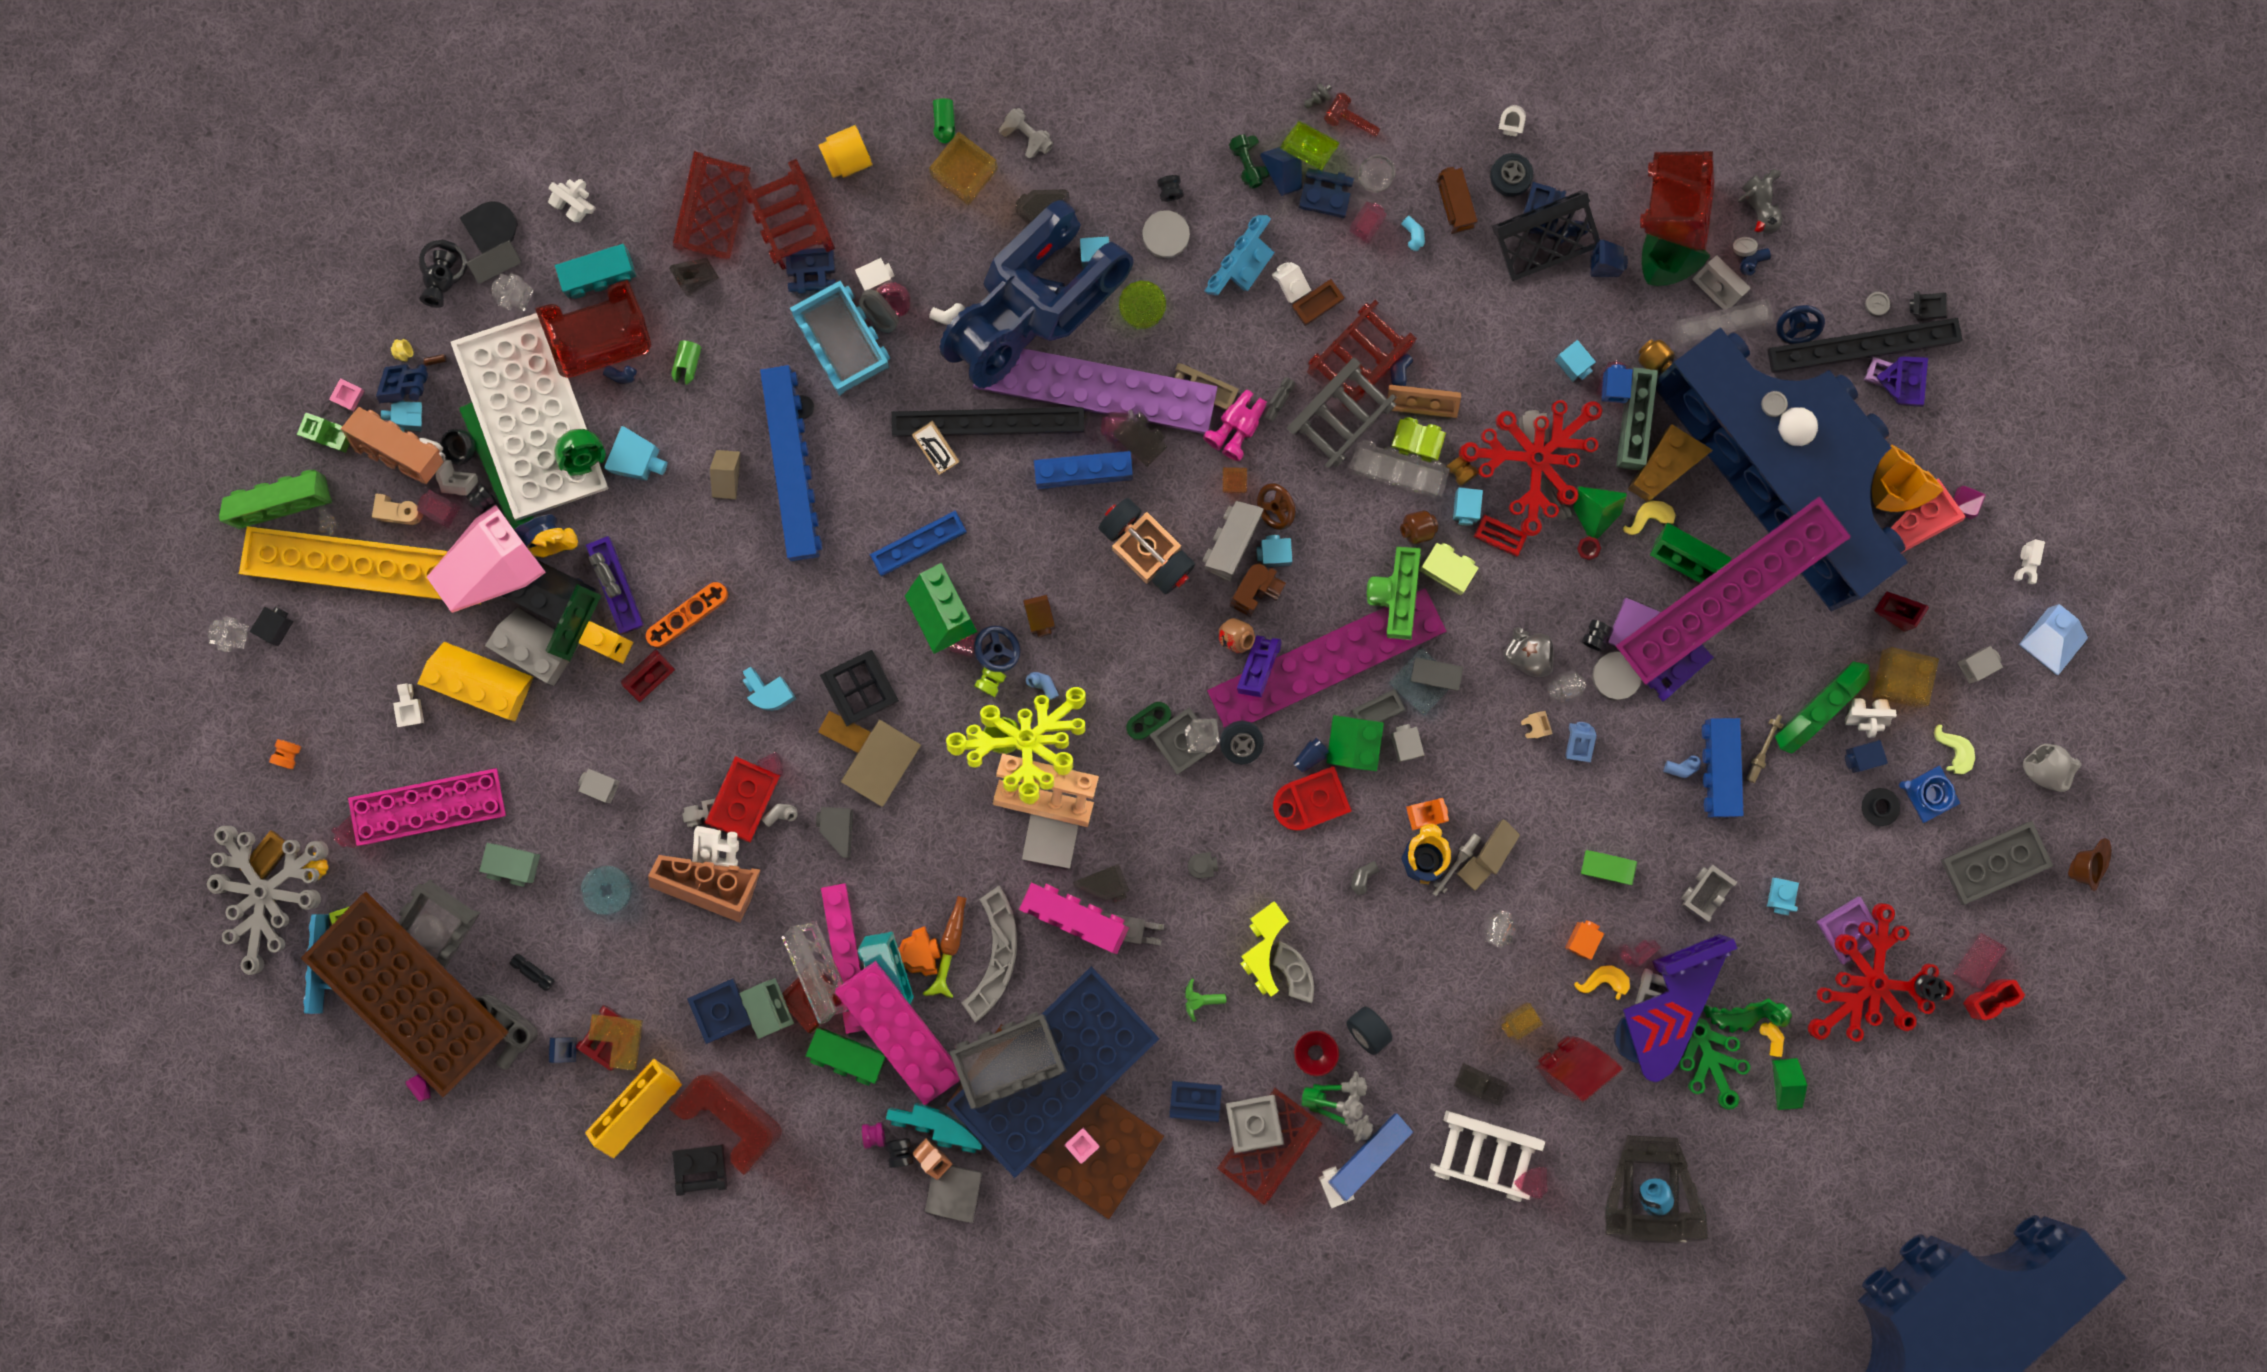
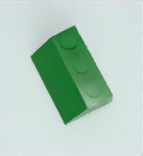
[905,563,977,654]

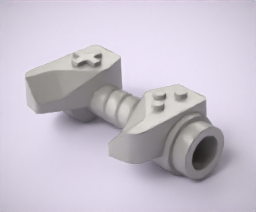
[999,108,1053,158]

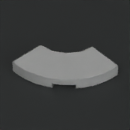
[1272,941,1314,1003]

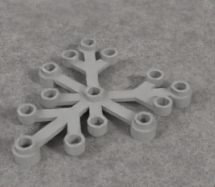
[207,826,329,975]

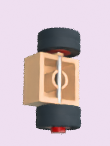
[1098,498,1196,595]

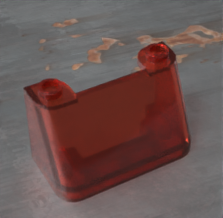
[1640,151,1714,250]
[535,280,651,378]

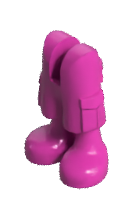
[1203,389,1267,462]

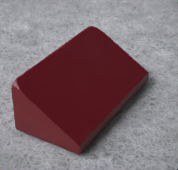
[621,649,675,703]

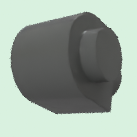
[1187,852,1218,878]

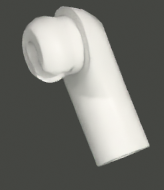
[929,303,965,325]

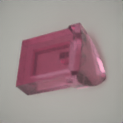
[1514,1167,1547,1199]

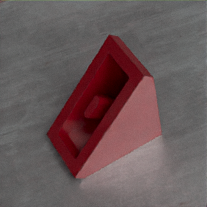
[1874,591,1929,632]

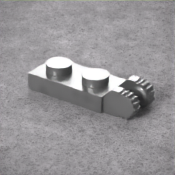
[1101,913,1164,945]

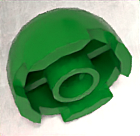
[554,429,606,476]

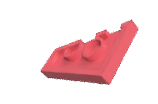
[1891,478,1965,553]

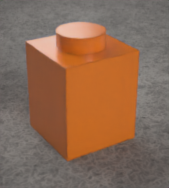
[1565,920,1604,960]

